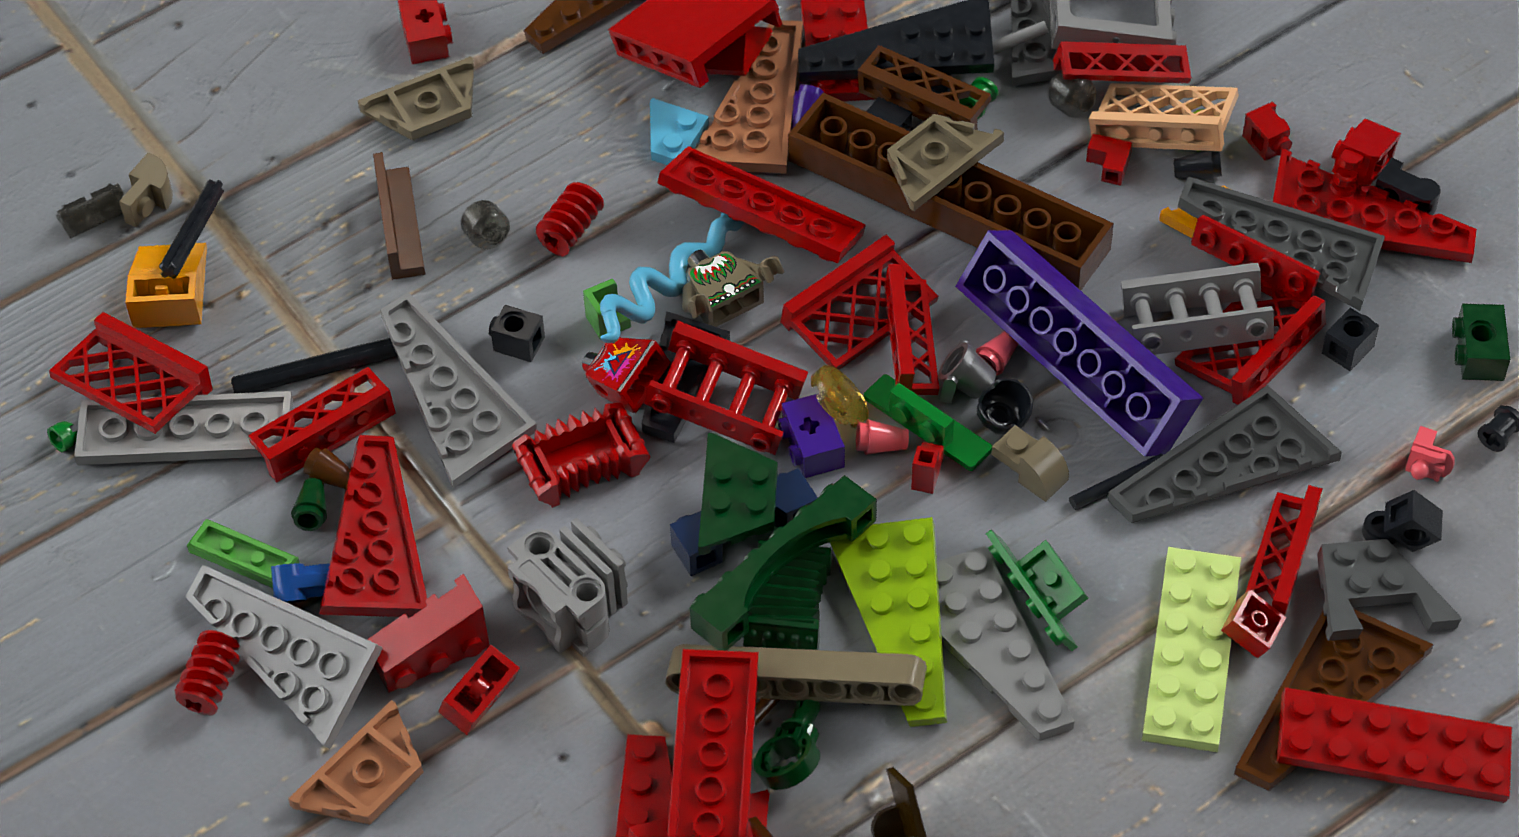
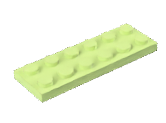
[1142,547,1241,752]

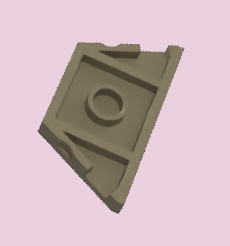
[357,56,474,141]
[887,114,1004,211]

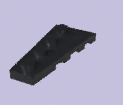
[641,311,730,443]

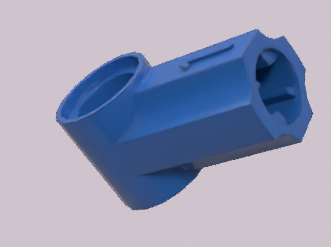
[271,563,330,603]

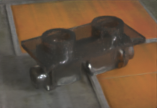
[56,183,124,239]

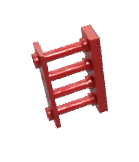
[644,321,808,455]

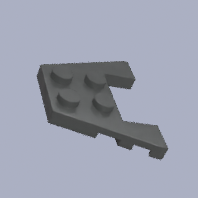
[1317,539,1462,641]

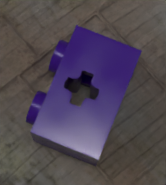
[777,392,845,478]

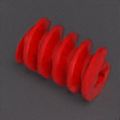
[536,182,604,257]
[174,630,240,716]

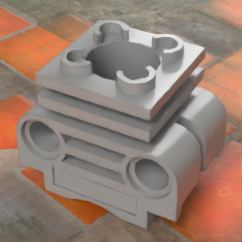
[507,517,628,657]

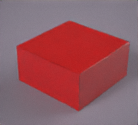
[1221,589,1287,659]

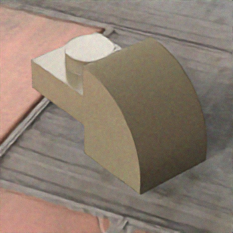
[119,152,173,227]
[992,425,1069,502]

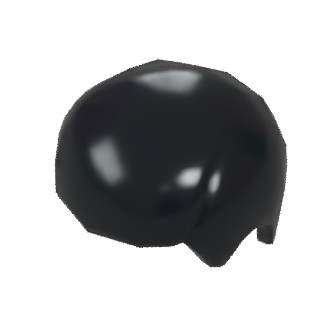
[977,378,1034,434]

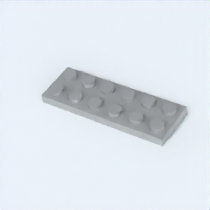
[74,391,293,465]

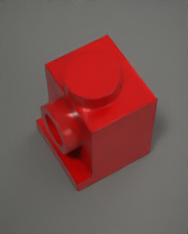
[1242,101,1292,161]

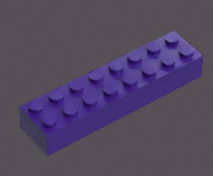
[955,230,1204,457]

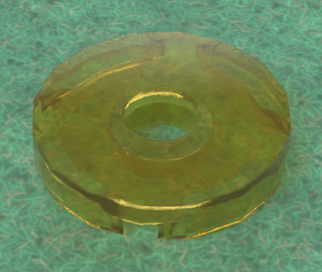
[811,365,869,429]

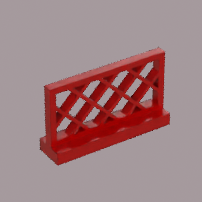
[780,234,939,372]
[1175,280,1326,405]
[49,312,213,434]

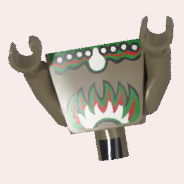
[682,250,784,327]

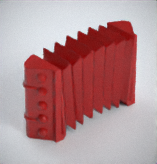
[512,403,651,508]

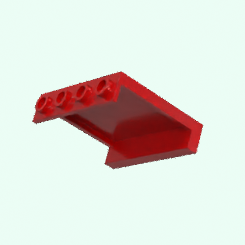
[608,0,783,88]

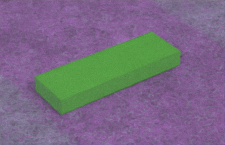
[187,519,300,588]

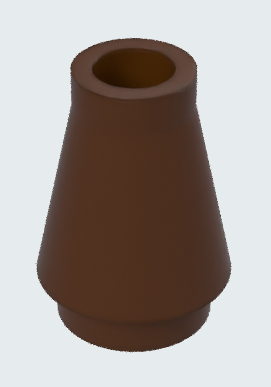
[303,447,351,490]

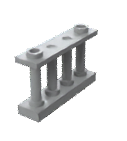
[1121,262,1274,355]

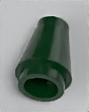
[291,478,327,531]

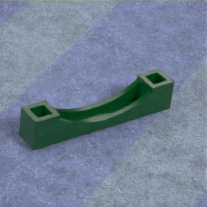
[689,475,877,651]

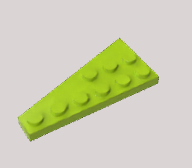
[829,517,947,727]

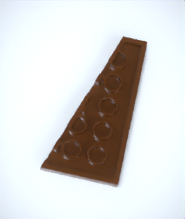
[524,0,633,54]
[1234,609,1434,791]

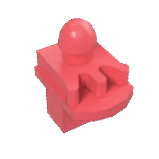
[1405,426,1455,482]

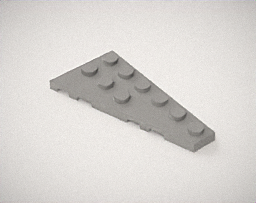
[380,292,537,488]
[937,546,1075,741]
[185,565,383,749]

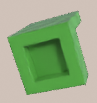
[583,279,631,340]

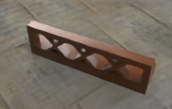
[858,45,991,130]
[373,152,426,280]

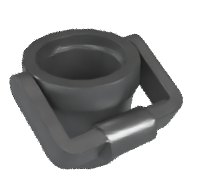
[938,340,996,404]

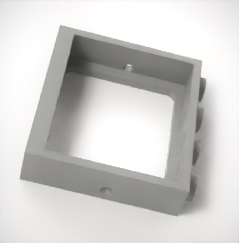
[1049,0,1177,49]

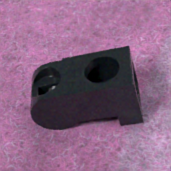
[1375,157,1441,215]

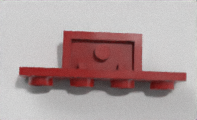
[1191,215,1320,302]

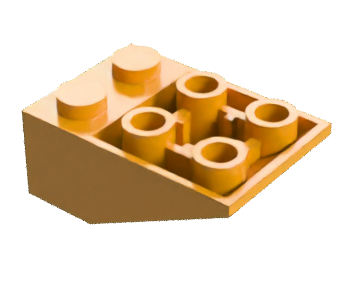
[125,243,207,328]

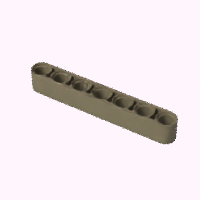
[665,644,927,706]

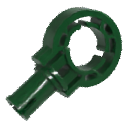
[753,699,821,790]

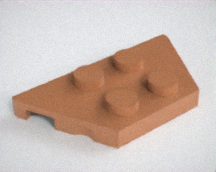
[288,700,423,825]

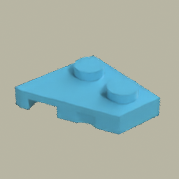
[650,98,709,165]

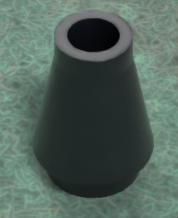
[1173,151,1222,181]

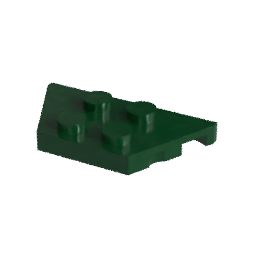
[698,433,778,555]

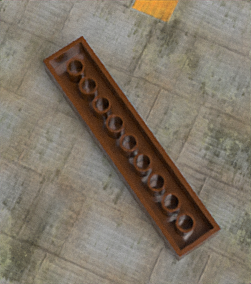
[788,93,1114,290]

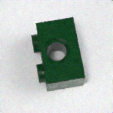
[1452,303,1511,381]

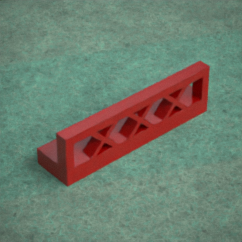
[1053,41,1192,84]
[884,264,939,395]
[248,367,396,483]
[1245,485,1322,616]

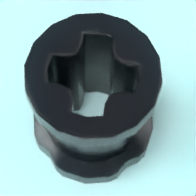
[1477,405,1519,452]

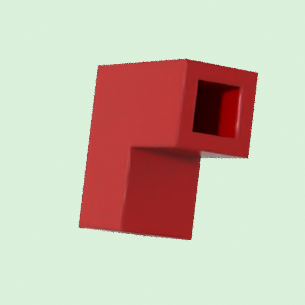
[1086,133,1133,186]
[911,442,944,494]

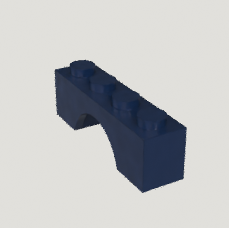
[670,468,818,576]

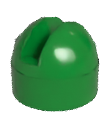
[47,421,77,452]

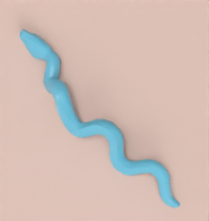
[600,213,745,343]

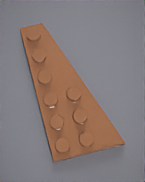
[696,20,803,174]

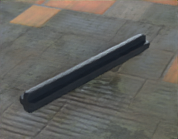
[159,180,224,279]
[231,337,397,394]

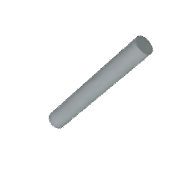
[993,21,1049,55]

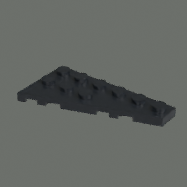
[798,0,994,81]

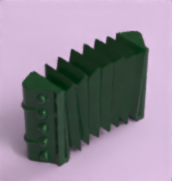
[743,540,833,650]

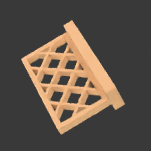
[1089,83,1239,152]

